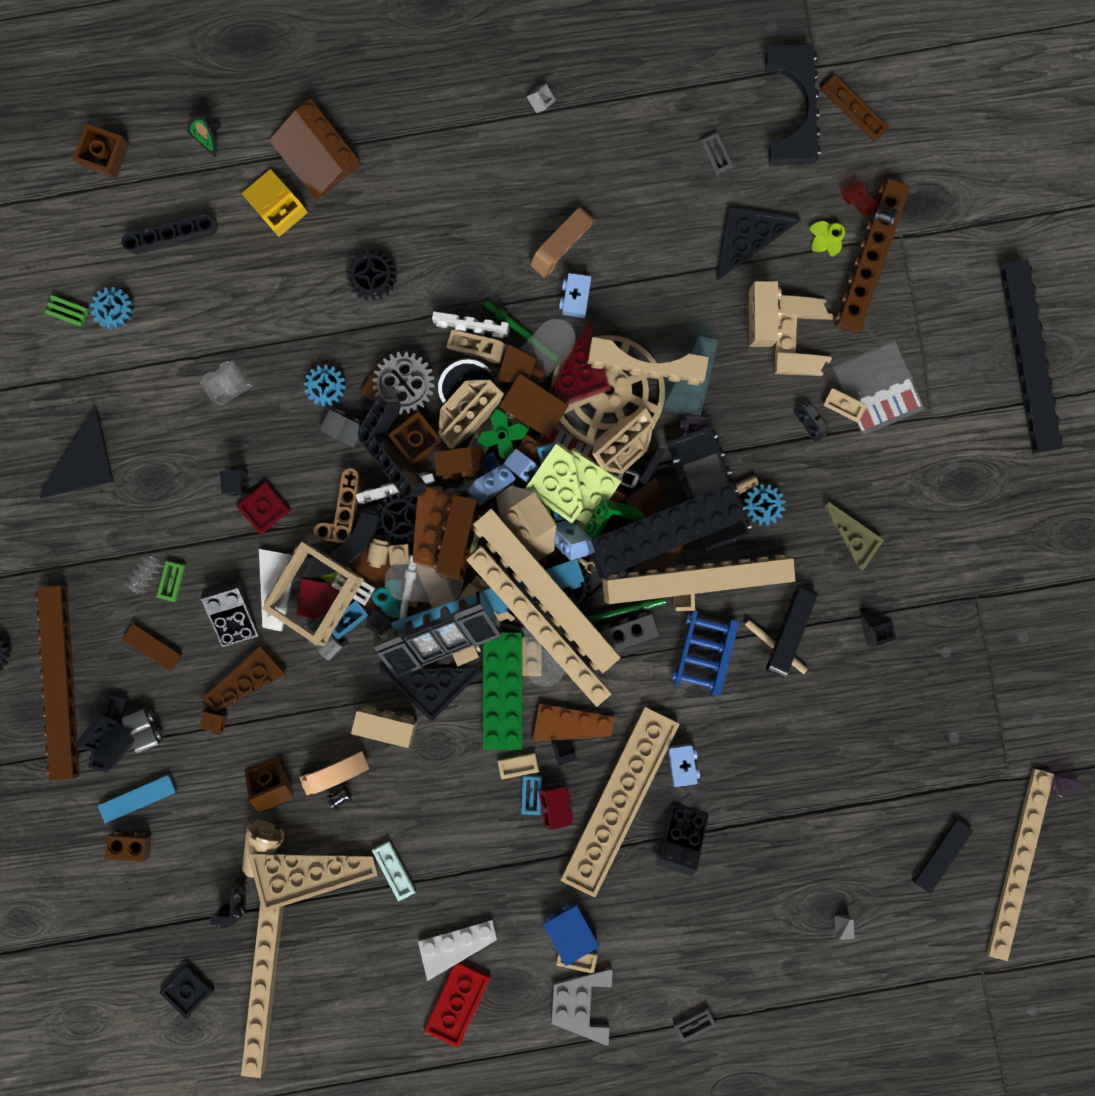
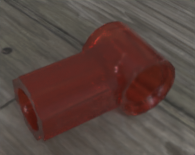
[841,180,877,217]

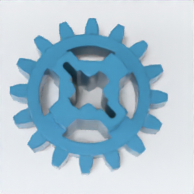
[90,287,134,330]
[304,365,346,407]
[743,484,786,526]

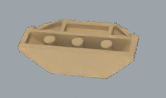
[438,380,504,450]
[592,408,655,474]
[496,485,557,561]

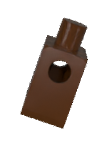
[497,345,546,383]

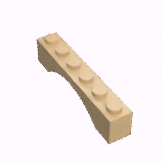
[587,337,709,385]

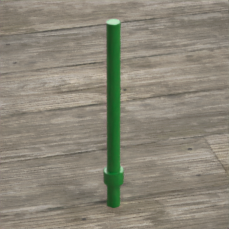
[484,300,561,364]
[553,597,666,631]

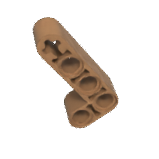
[530,207,595,278]
[314,468,361,543]

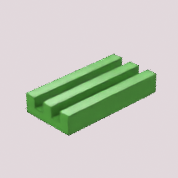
[45,295,89,327]
[156,560,186,602]

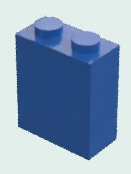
[543,902,599,967]

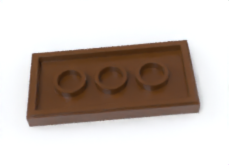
[350,537,401,619]

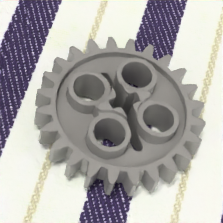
[372,352,435,415]

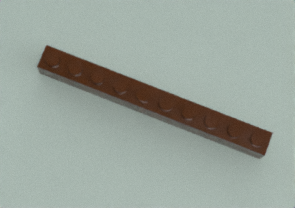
[35,585,80,781]

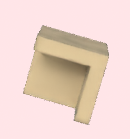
[673,594,695,611]

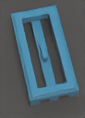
[521,775,542,815]

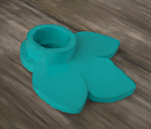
[372,579,411,618]

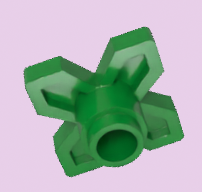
[478,409,530,460]

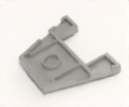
[552,967,613,1045]

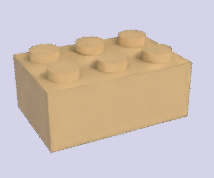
[749,281,782,347]
[351,705,418,748]

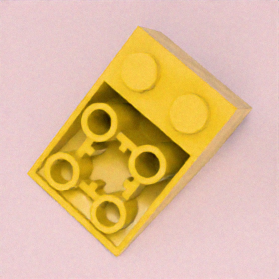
[241,169,308,237]

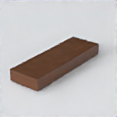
[122,623,182,671]

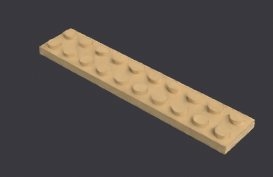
[560,706,680,897]

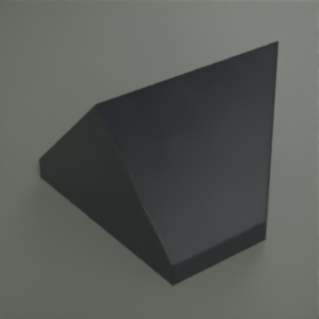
[859,608,896,647]

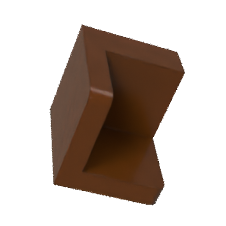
[200,709,228,735]

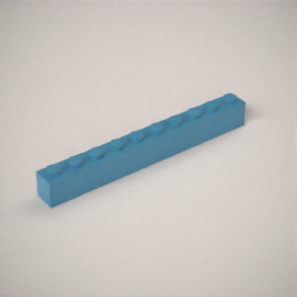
[392,559,584,644]

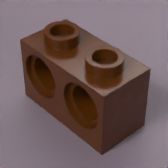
[105,830,151,862]

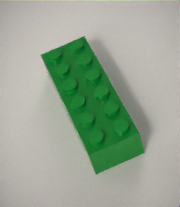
[483,632,522,750]

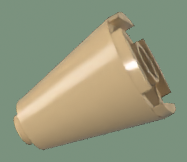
[242,820,285,878]

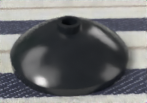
[438,358,496,404]

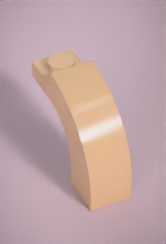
[299,751,369,795]

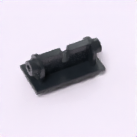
[794,402,830,443]

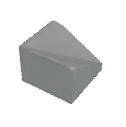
[527,83,556,113]
[835,915,855,940]

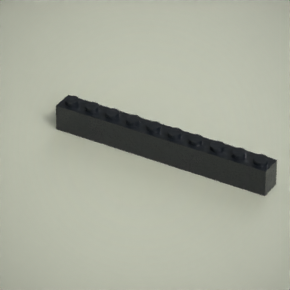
[999,260,1063,454]

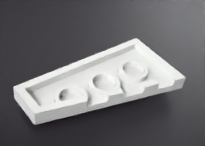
[432,312,509,339]
[356,471,436,504]
[259,549,293,631]
[418,920,498,981]

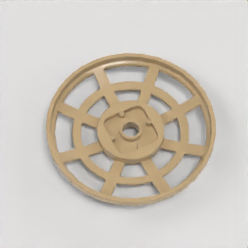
[551,335,665,447]

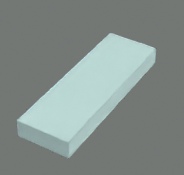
[372,840,416,901]

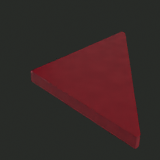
[549,321,611,405]

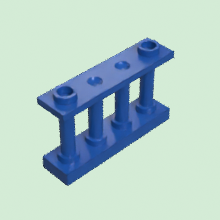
[671,610,739,697]

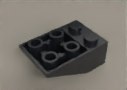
[201,578,259,647]
[655,804,709,876]

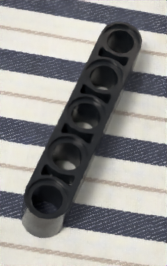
[121,214,218,255]
[766,584,818,678]

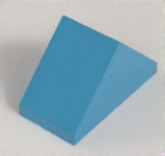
[332,601,368,640]

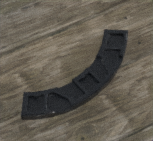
[294,513,381,578]

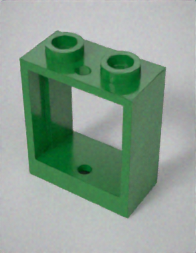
[584,498,645,538]

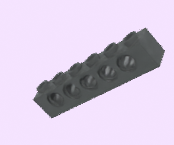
[542,612,659,674]

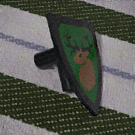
[187,116,221,157]

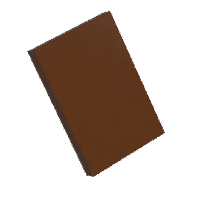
[360,360,422,421]
[499,373,569,438]

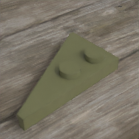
[825,502,884,570]

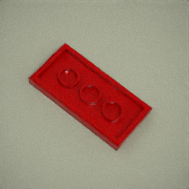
[423,962,491,1048]

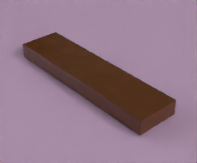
[820,74,889,142]

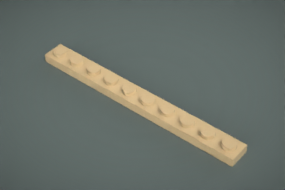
[987,768,1054,961]

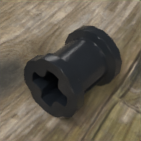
[872,203,897,226]
[327,786,352,811]

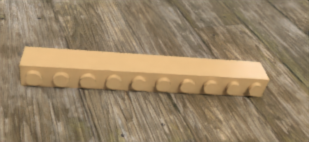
[473,508,620,673]
[466,544,611,707]
[602,554,795,604]
[241,903,284,1078]

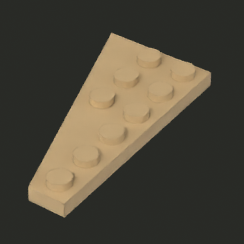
[248,854,378,912]

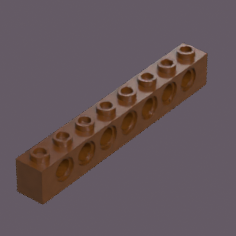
[834,179,910,334]

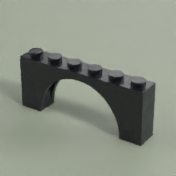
[764,44,821,166]

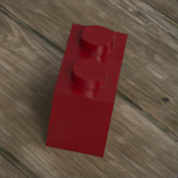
[538,785,573,830]

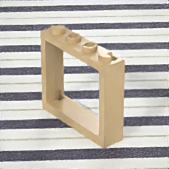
[262,542,364,646]

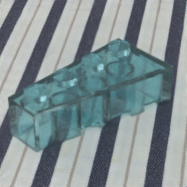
[662,336,718,418]

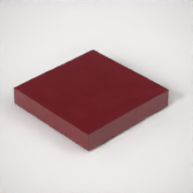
[236,481,291,535]
[296,578,341,619]

